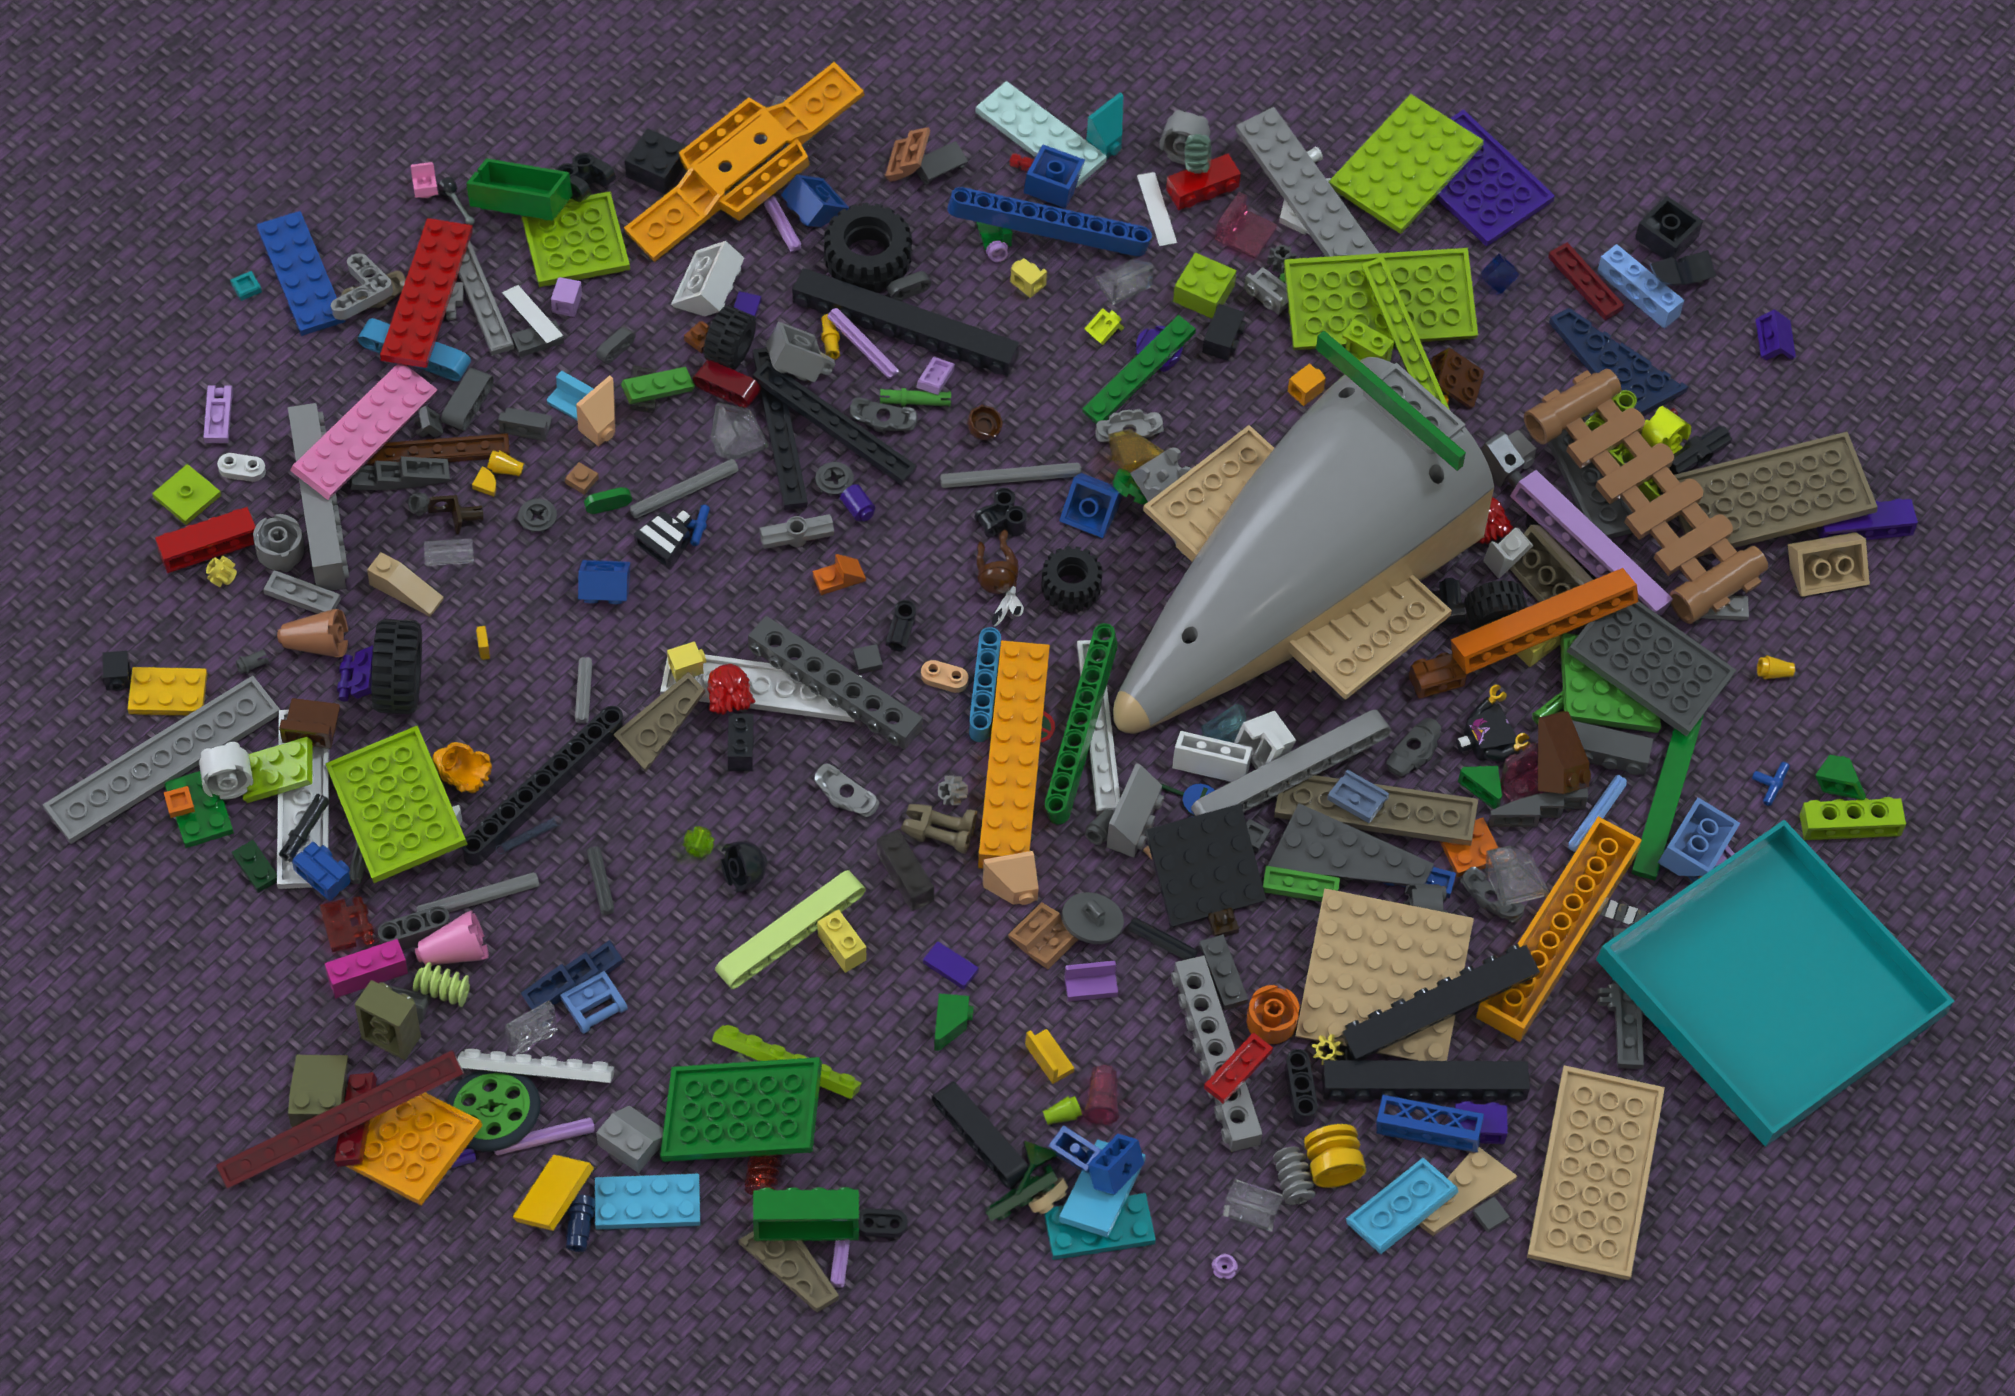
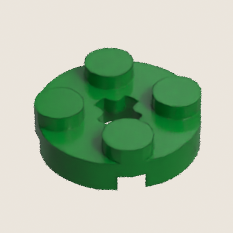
[1112,468,1148,505]

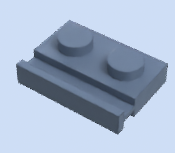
[1328,769,1389,823]

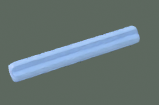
[1568,775,1627,852]

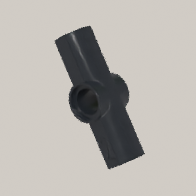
[1669,425,1732,475]

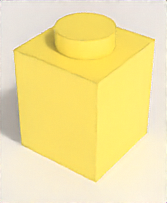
[667,641,706,682]

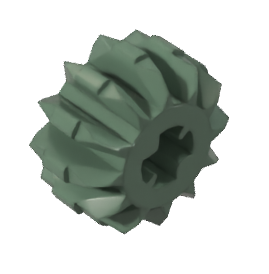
[1184,134,1212,173]

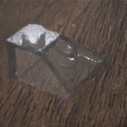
[710,402,769,460]
[1485,845,1550,906]

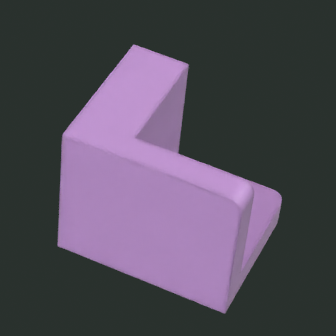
[551,277,582,317]

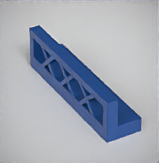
[1376,1095,1484,1153]

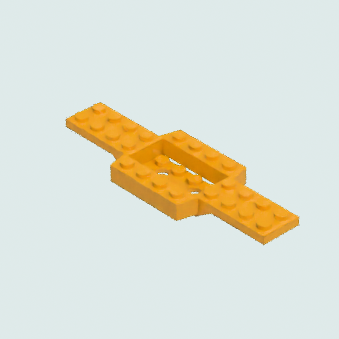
[624,62,864,262]

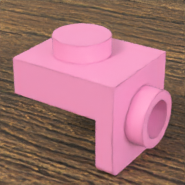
[411,162,438,198]

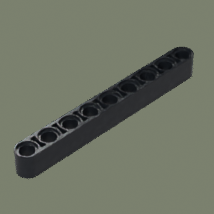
[462,706,624,866]

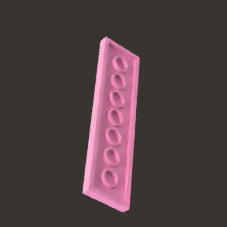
[290,364,438,500]

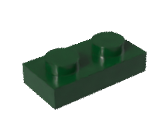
[231,840,277,893]

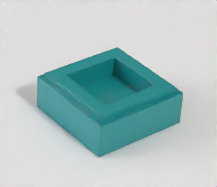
[230,271,262,301]

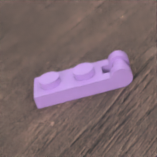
[204,385,233,443]

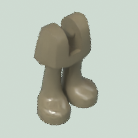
[901,804,977,854]

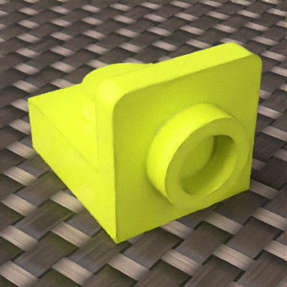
[1084,308,1124,345]

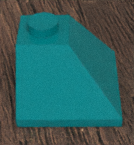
[1086,92,1123,159]

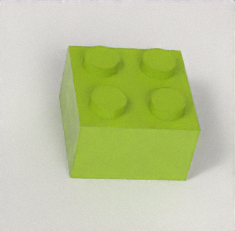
[1173,252,1237,319]

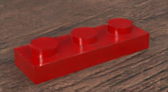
[1204,1032,1273,1104]

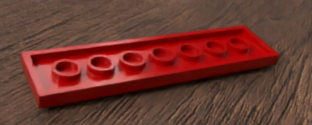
[380,218,473,368]

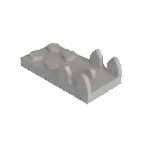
[1130,448,1192,554]

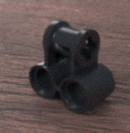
[974,488,1027,537]

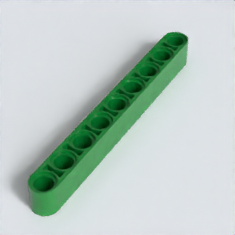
[1045,623,1118,825]

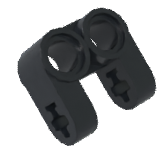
[556,153,616,202]

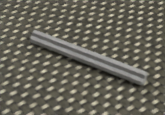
[630,459,738,518]
[417,872,539,912]

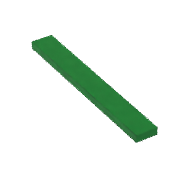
[1316,331,1466,471]
[1631,715,1704,881]

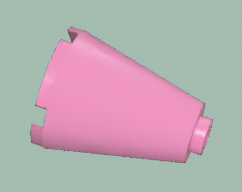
[415,911,489,965]

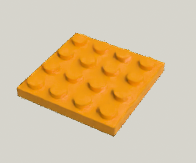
[346,1093,483,1206]

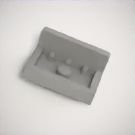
[1244,267,1288,315]

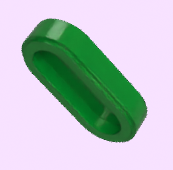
[584,487,632,514]

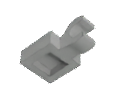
[446,282,464,320]

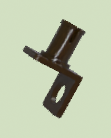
[428,495,483,534]

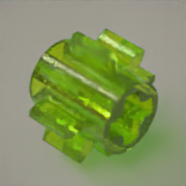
[683,826,715,858]

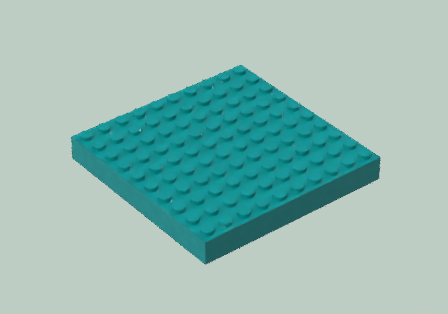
[1596,820,1955,1147]

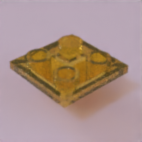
[1108,429,1165,472]

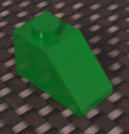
[1815,755,1866,800]
[934,994,974,1051]

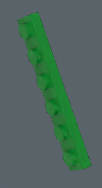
[1082,315,1196,424]

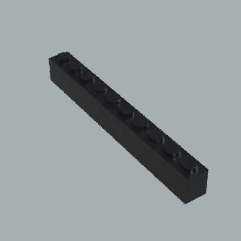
[792,268,1019,377]

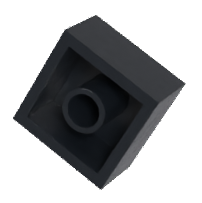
[624,128,687,194]
[1635,196,1703,259]

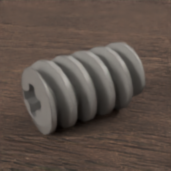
[1274,1146,1316,1205]

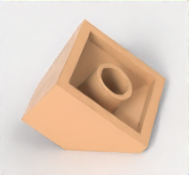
[576,375,615,447]
[983,851,1039,905]

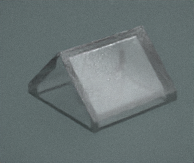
[1094,259,1154,305]
[1223,1179,1283,1231]

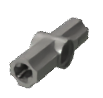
[759,514,834,549]

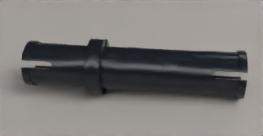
[279,794,330,862]

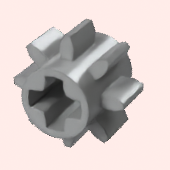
[938,775,968,806]

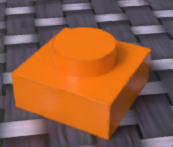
[164,786,195,818]

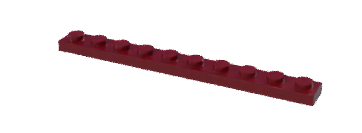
[216,1050,464,1188]

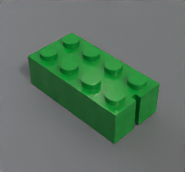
[466,158,573,221]
[753,1187,859,1241]

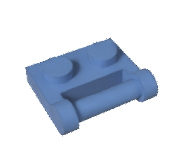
[560,971,628,1034]

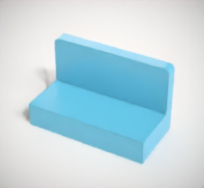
[547,370,593,421]

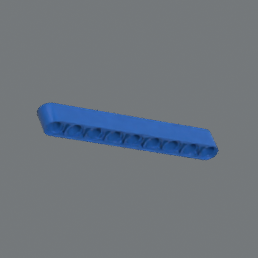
[947,187,1152,256]

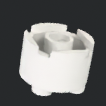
[199,742,253,799]

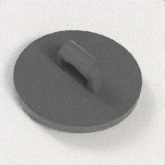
[1062,892,1124,944]

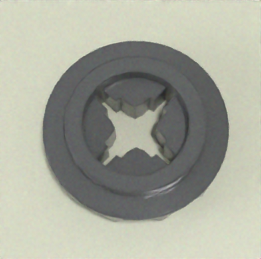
[815,462,854,496]
[518,499,557,533]

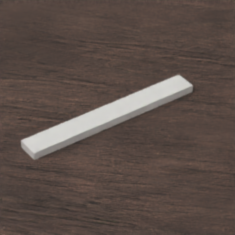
[1077,640,1120,815]

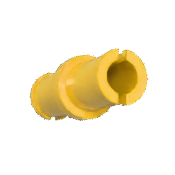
[821,314,840,360]

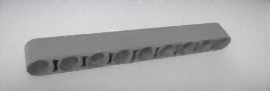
[1191,709,1391,816]

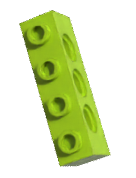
[1800,797,1906,840]

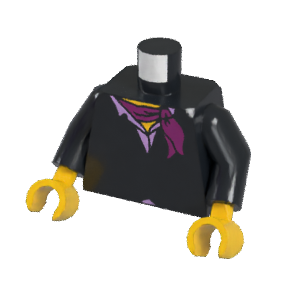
[1456,685,1532,763]

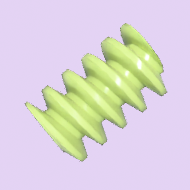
[413,962,470,1007]

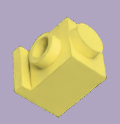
[1010,258,1047,298]

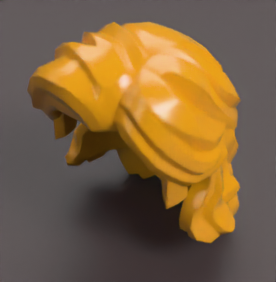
[432,742,492,793]

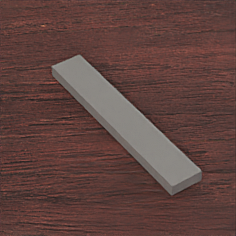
[458,241,514,356]

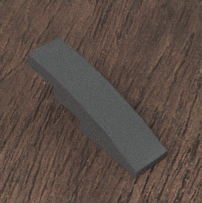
[349,457,450,490]
[1488,789,1588,827]

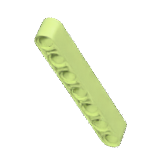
[715,870,866,989]

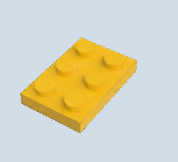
[128,667,207,716]

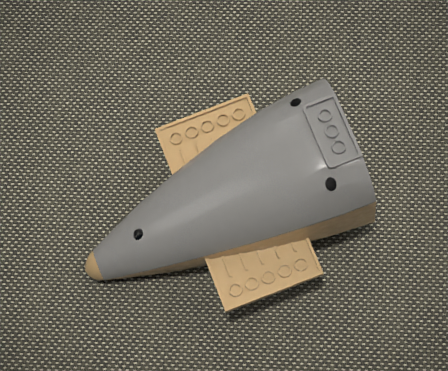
[1113,357,1494,734]

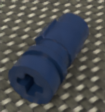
[566,1195,595,1252]

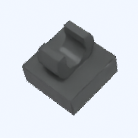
[414,406,443,438]

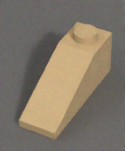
[367,552,444,617]

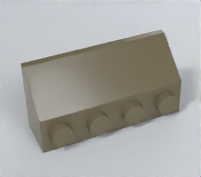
[1510,525,1593,602]

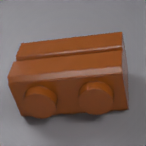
[1409,652,1467,699]

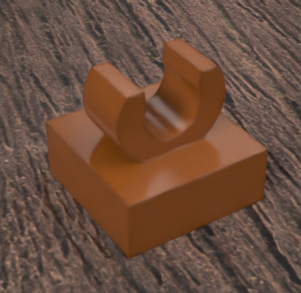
[684,321,710,354]

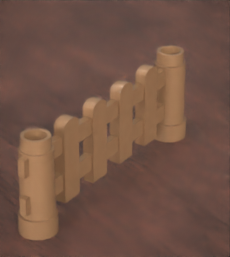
[1524,368,1768,624]

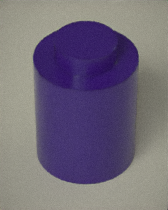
[840,484,875,521]

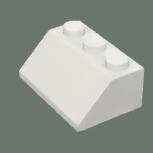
[671,241,744,316]

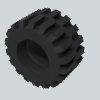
[704,305,756,370]
[1041,546,1103,612]
[1464,580,1527,631]

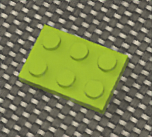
[243,737,313,803]

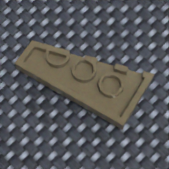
[613,672,705,772]
[739,1231,839,1313]

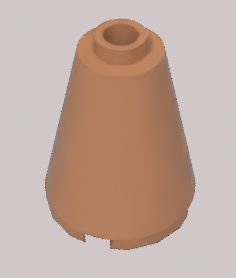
[277,609,348,657]

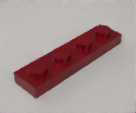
[1548,242,1624,320]
[334,1072,377,1167]

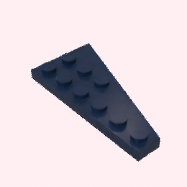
[1549,308,1689,415]

